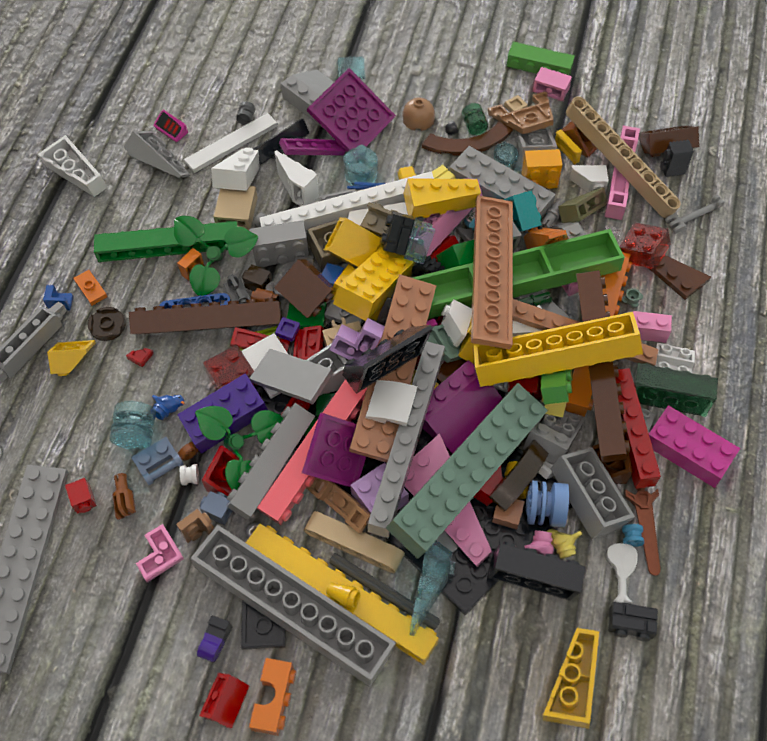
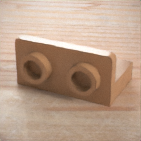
[176,509,214,543]

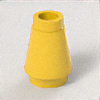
[326,582,360,608]

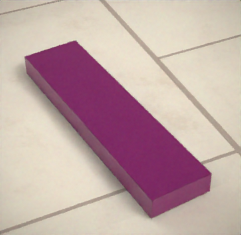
[279,138,346,156]

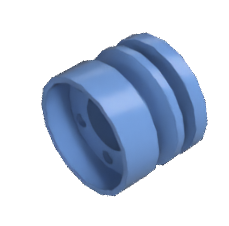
[525,480,569,528]

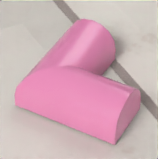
[136,524,184,582]

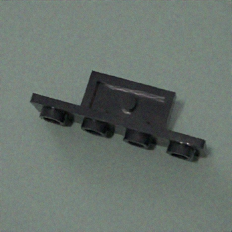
[253,118,309,165]

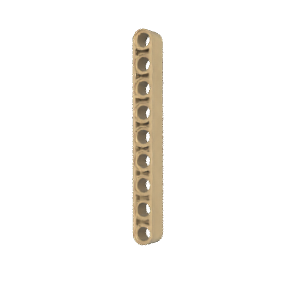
[566,97,681,218]

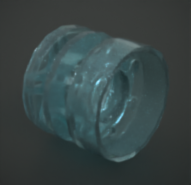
[109,401,156,449]

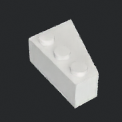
[211,148,259,191]

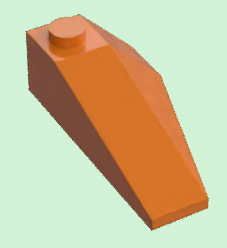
[523,227,567,249]

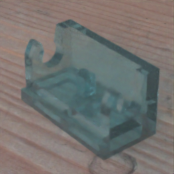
[404,218,435,264]

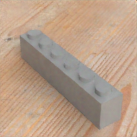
[226,403,315,520]

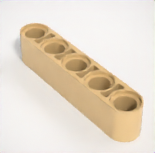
[304,511,405,573]

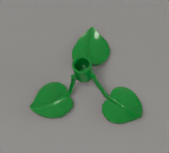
[174,215,258,296]
[195,406,283,490]

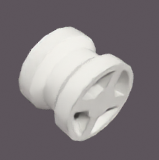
[180,464,199,486]

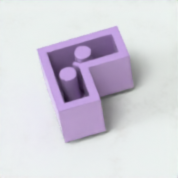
[329,318,385,360]

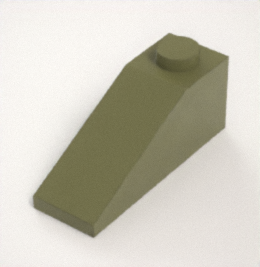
[558,187,607,223]

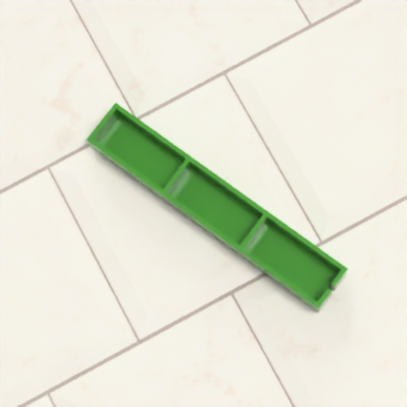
[413,229,625,319]

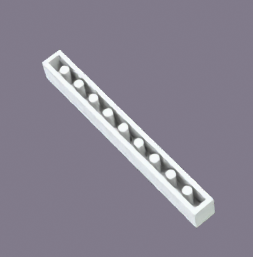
[260,171,434,233]

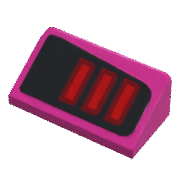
[153,110,188,143]

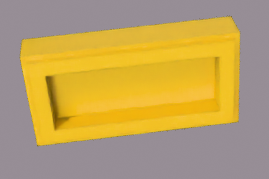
[555,130,582,164]

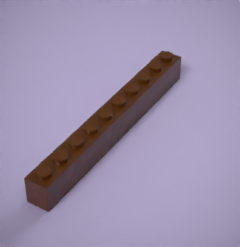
[576,270,630,463]

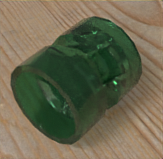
[461,103,489,135]

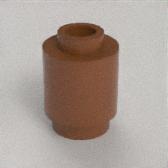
[251,288,279,302]

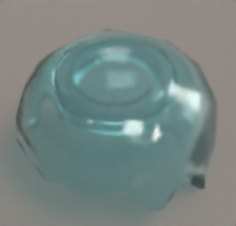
[493,142,519,167]

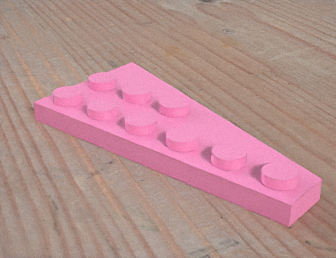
[405,433,493,567]

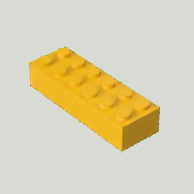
[333,246,418,321]

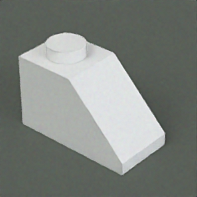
[569,165,608,192]
[441,299,472,347]

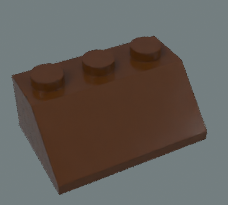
[638,125,700,157]

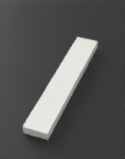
[184,113,277,173]

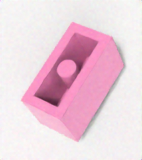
[533,67,572,101]
[633,311,672,343]

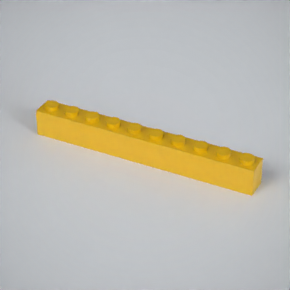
[246,524,439,665]

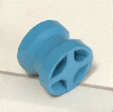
[622,524,644,547]

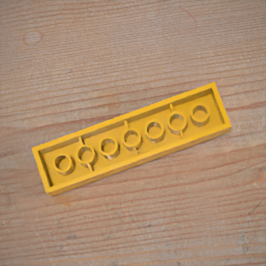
[473,312,643,387]

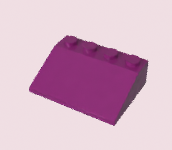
[422,360,503,455]

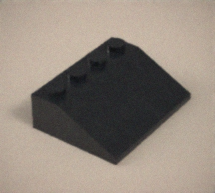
[342,325,433,394]

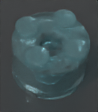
[343,145,378,186]

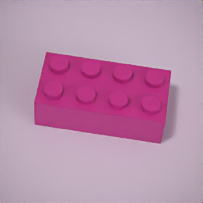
[649,405,740,488]

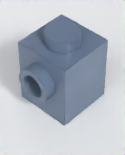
[200,491,233,526]

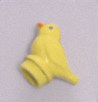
[547,529,582,559]

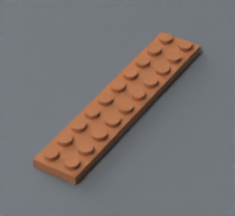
[471,195,513,349]
[349,275,436,462]

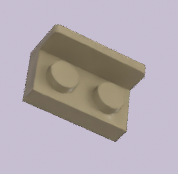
[360,202,397,236]

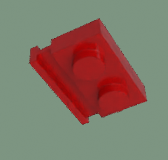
[293,325,324,360]

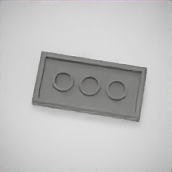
[249,349,334,404]

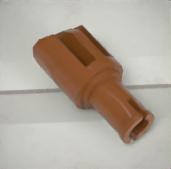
[113,473,136,520]

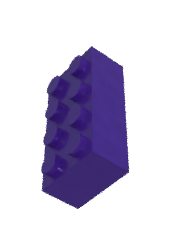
[177,373,268,454]

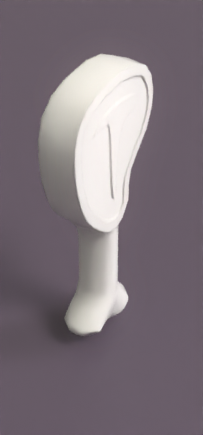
[606,543,638,604]

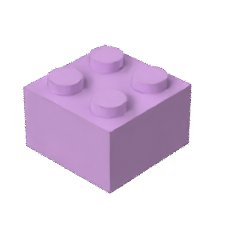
[350,463,409,514]

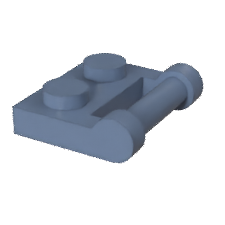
[131,437,184,486]

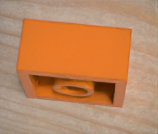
[177,248,205,281]

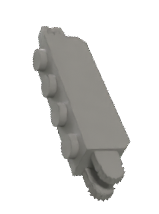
[0,302,67,384]

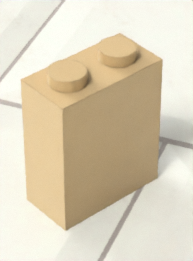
[213,186,258,230]

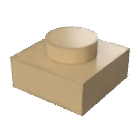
[504,95,528,112]

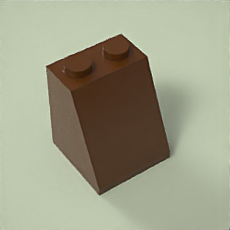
[274,259,335,318]

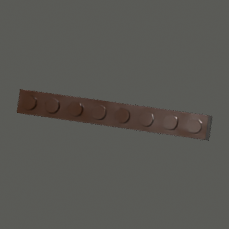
[129,298,282,335]

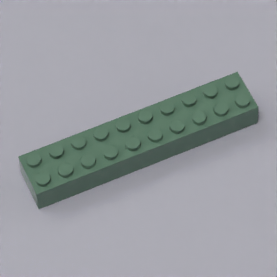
[386,383,548,558]

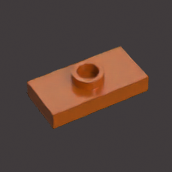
[73,270,108,306]

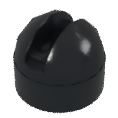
[445,121,459,135]

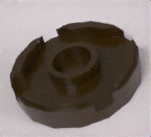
[87,307,126,341]

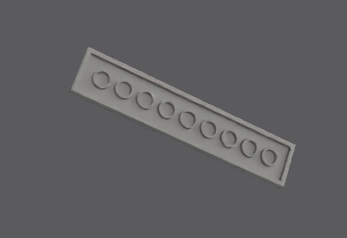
[0,465,68,674]

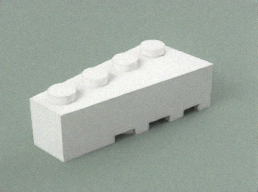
[37,135,108,197]

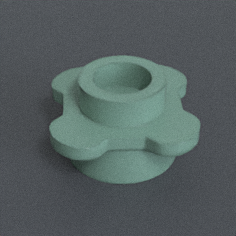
[622,288,643,308]

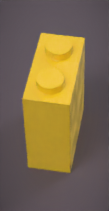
[324,217,381,268]

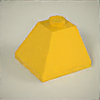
[47,340,96,376]

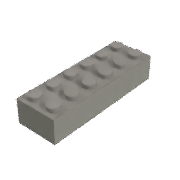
[449,146,556,221]

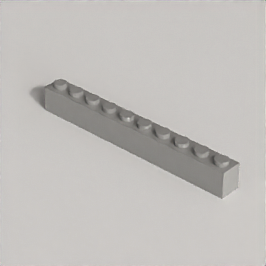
[368,342,445,538]

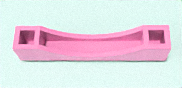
[604,126,640,220]

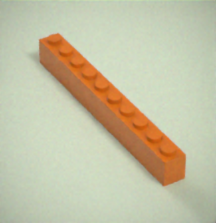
[565,252,632,417]

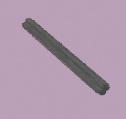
[329,553,440,630]

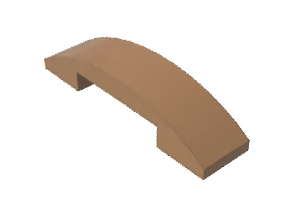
[306,477,371,534]

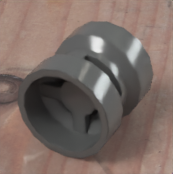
[236,101,256,125]

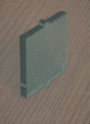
[338,56,365,79]

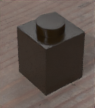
[242,264,272,291]

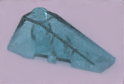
[410,540,456,636]

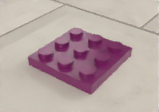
[302,413,366,487]

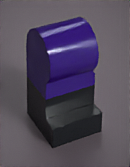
[197,615,233,663]

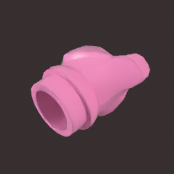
[525,530,554,555]

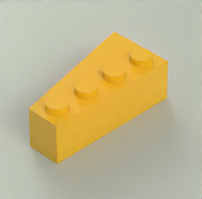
[403,178,481,219]
[543,628,599,729]

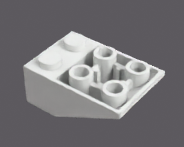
[275,151,319,206]

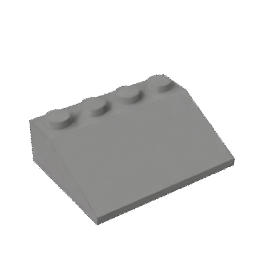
[280,70,334,127]

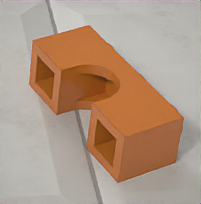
[249,658,296,736]

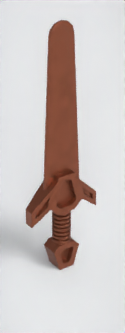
[624,476,661,576]

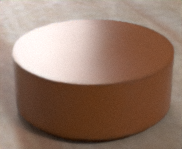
[178,442,198,461]

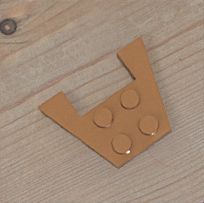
[488,91,554,134]

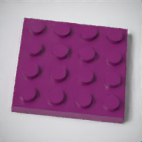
[306,68,396,159]

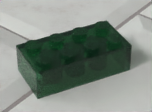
[632,363,718,417]

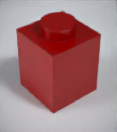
[65,477,97,514]

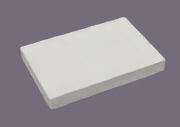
[241,333,288,399]

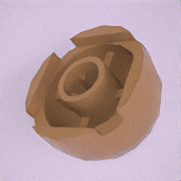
[402,97,435,131]

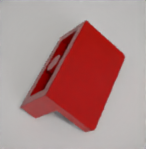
[199,673,249,729]

